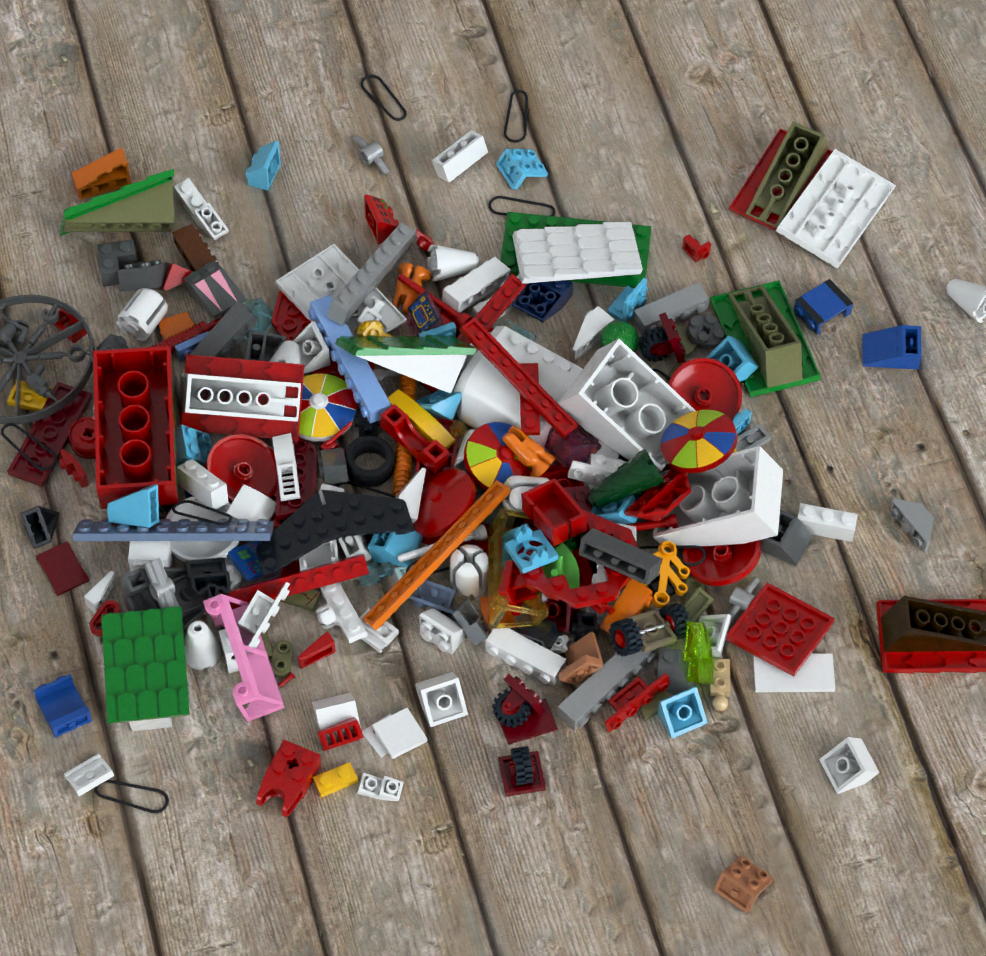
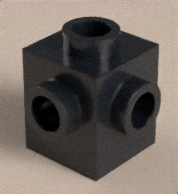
[355,409,380,437]
[570,612,600,642]

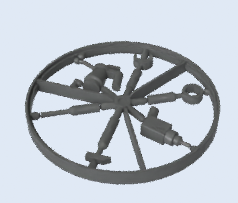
[0,295,95,425]

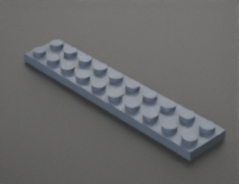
[73,519,274,541]

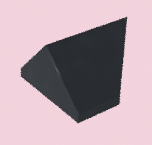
[20,506,60,549]

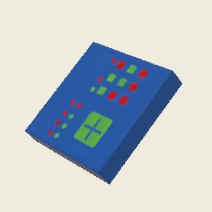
[227,541,264,582]

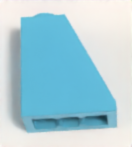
[107,484,159,528]

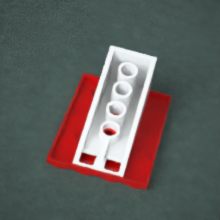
[180,354,305,441]

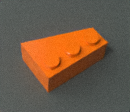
[71,147,131,200]
[600,578,654,636]

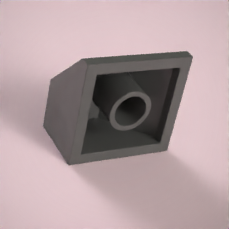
[656,647,698,695]

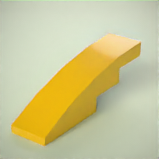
[388,389,455,449]

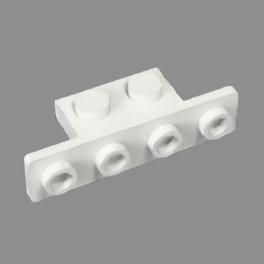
[568,453,642,494]
[237,582,290,653]

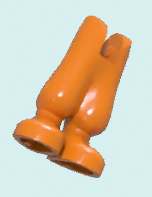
[392,263,432,315]
[502,425,555,477]

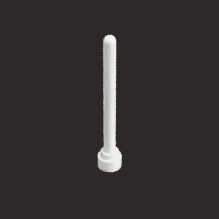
[398,524,488,562]

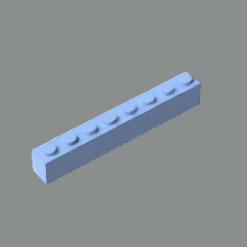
[308,295,391,424]

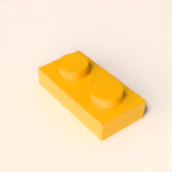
[313,762,358,797]

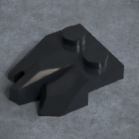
[185,558,231,599]

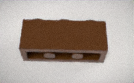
[172,224,218,272]

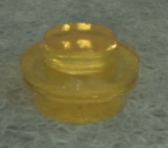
[450,420,467,438]

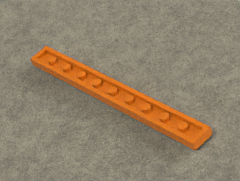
[362,480,511,631]

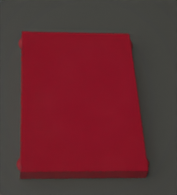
[36,541,89,596]
[500,699,558,745]

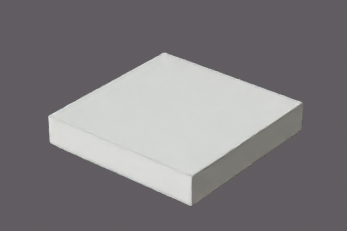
[372,708,427,759]

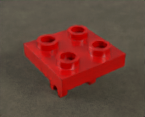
[498,560,538,616]

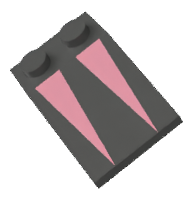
[183,261,247,319]

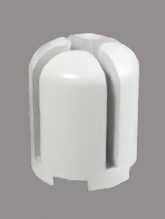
[116,288,168,342]
[502,475,550,515]
[450,544,489,597]

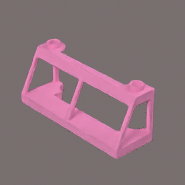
[203,594,285,722]

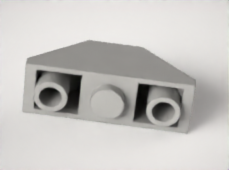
[890,499,934,552]

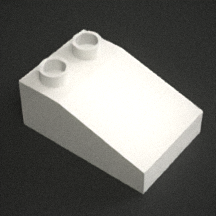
[558,339,696,472]
[653,446,783,546]

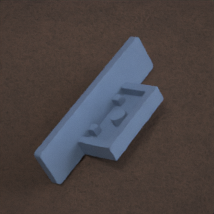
[405,580,457,620]

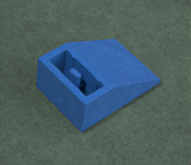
[862,325,922,370]

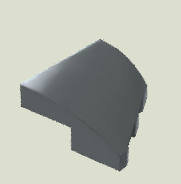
[452,594,491,645]

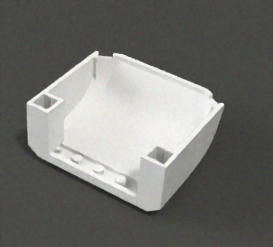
[454,326,583,453]

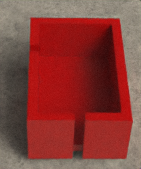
[521,478,587,547]

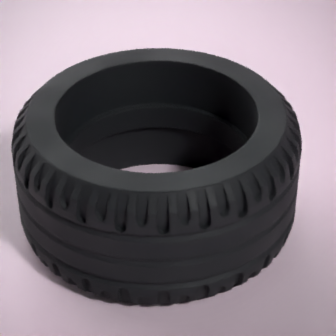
[344,435,395,487]

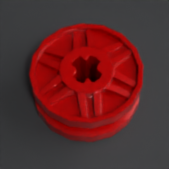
[69,417,96,459]

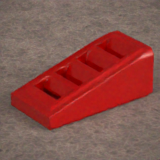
[53,309,87,343]
[298,632,336,669]
[317,717,364,751]

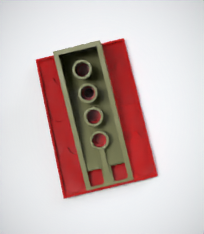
[729,121,833,231]

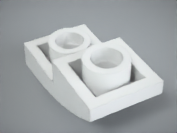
[272,433,297,467]
[357,773,404,801]

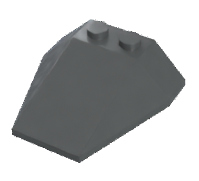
[122,568,208,630]

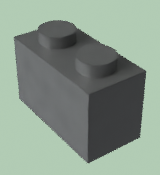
[317,447,348,484]

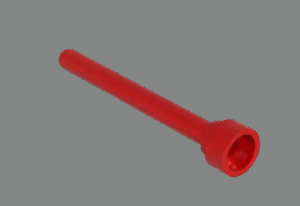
[398,274,472,327]
[584,514,678,535]

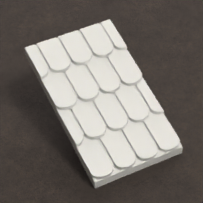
[776,149,896,269]
[512,222,643,284]
[275,244,407,337]

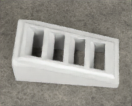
[276,462,300,501]
[84,571,116,613]

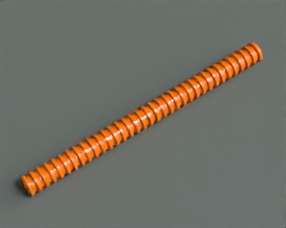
[392,374,417,496]

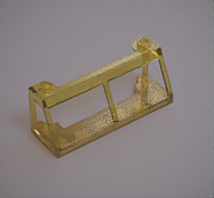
[488,508,549,629]

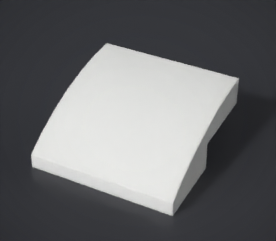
[226,485,276,521]

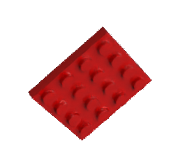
[726,582,835,677]

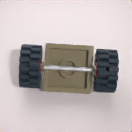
[609,603,692,657]

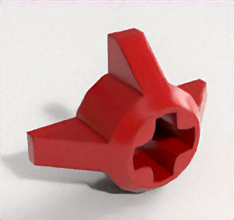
[416,228,435,251]

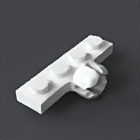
[316,582,368,643]

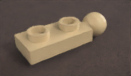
[709,658,731,711]

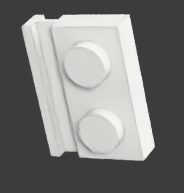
[359,608,399,653]
[64,754,114,796]

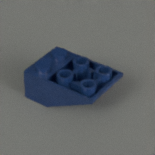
[512,280,573,323]

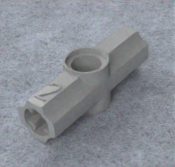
[143,558,179,609]

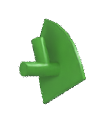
[543,543,580,589]

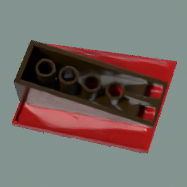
[876,596,986,674]

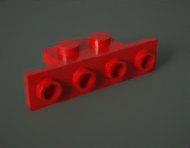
[604,673,670,732]

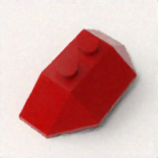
[624,468,692,522]

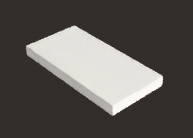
[753,653,835,692]

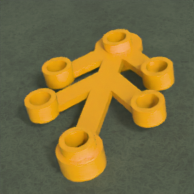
[638,541,690,608]

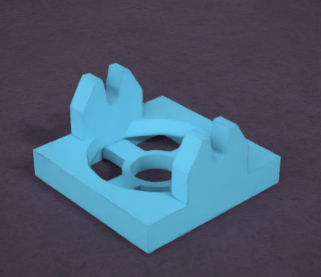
[505,525,558,574]

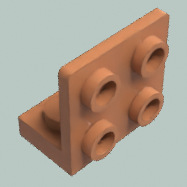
[558,632,604,685]
[713,856,774,913]

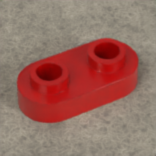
[89,600,121,636]

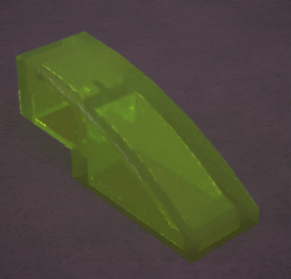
[684,621,713,684]

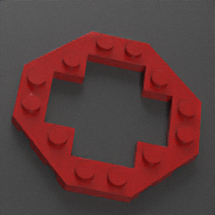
[517,510,638,609]

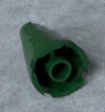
[588,449,664,507]

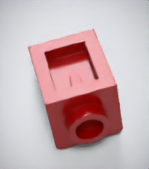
[682,234,711,262]

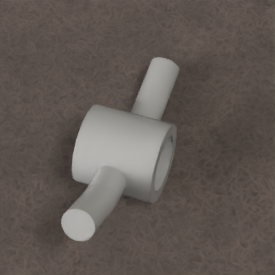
[353,135,390,176]
[729,577,760,626]

